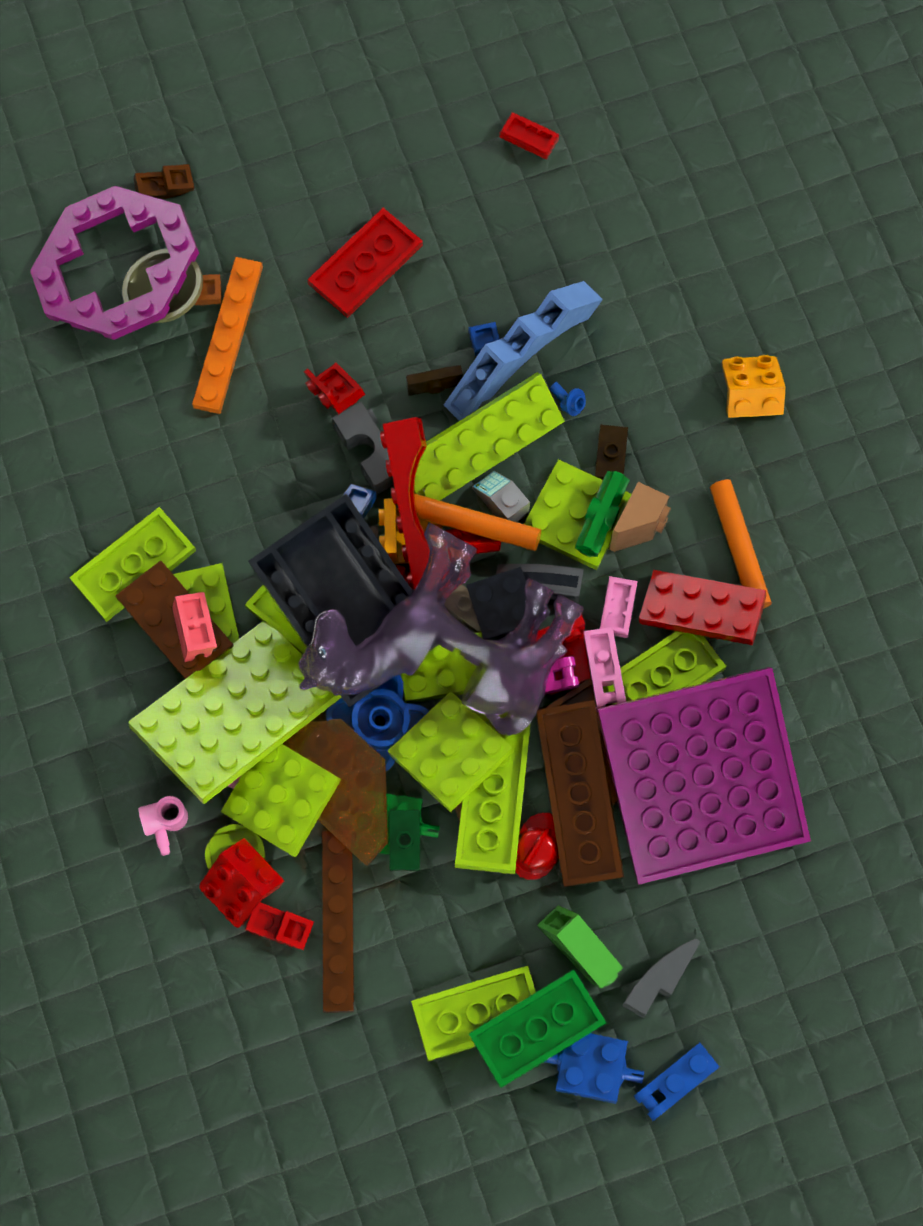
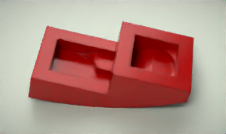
[244,902,314,950]

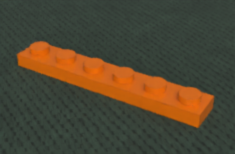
[192,257,263,414]

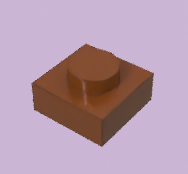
[194,274,222,305]

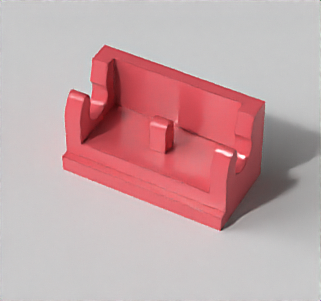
[172,592,217,662]

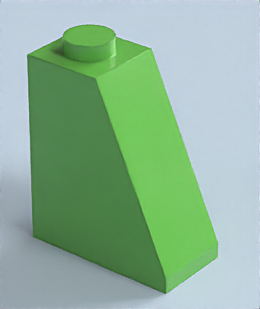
[537,905,623,989]

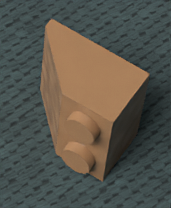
[609,482,671,552]

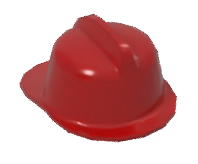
[515,813,559,880]

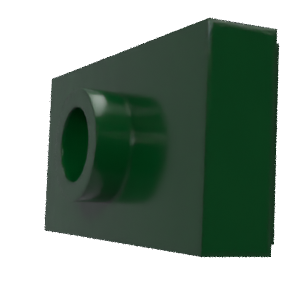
[390,810,420,871]

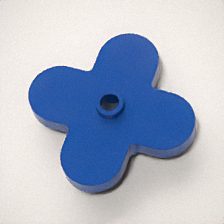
[326,673,429,775]

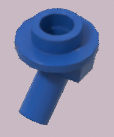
[549,381,586,416]

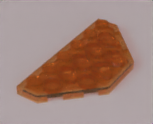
[282,719,388,865]

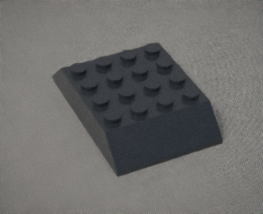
[248,494,446,707]

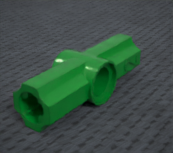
[575,471,630,557]

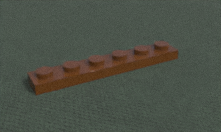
[322,830,354,1013]

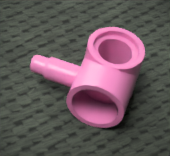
[138,796,188,856]

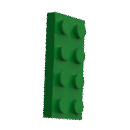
[469,970,607,1089]

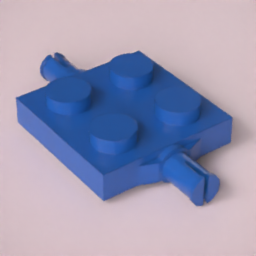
[545,1033,644,1104]

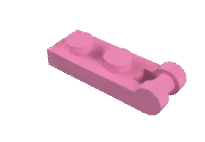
[584,627,626,709]

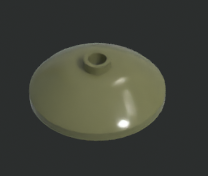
[122,249,203,323]

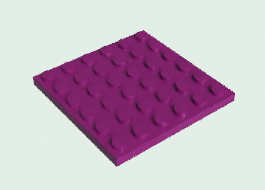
[597,667,811,885]

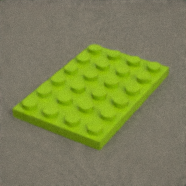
[128,621,342,804]

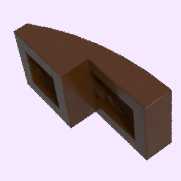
[133,164,195,199]

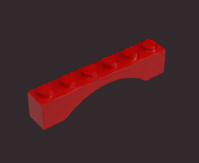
[380,417,454,595]

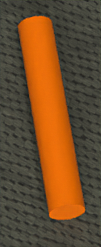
[710,479,772,609]
[414,493,542,551]

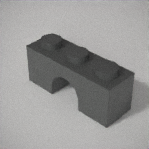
[332,402,394,495]

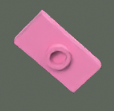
[600,576,638,638]

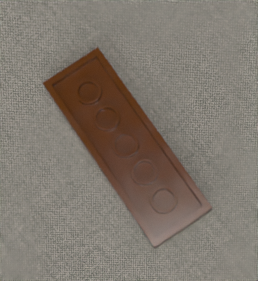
[536,700,624,887]

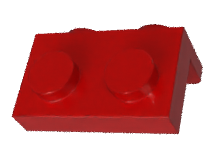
[303,362,366,414]

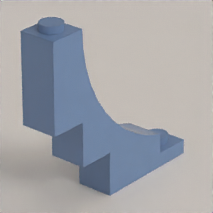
[444,281,603,421]

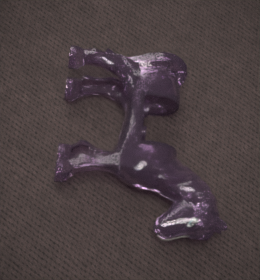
[298,522,584,736]

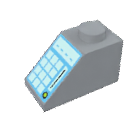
[472,471,530,522]

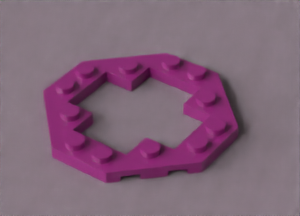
[30,186,199,340]

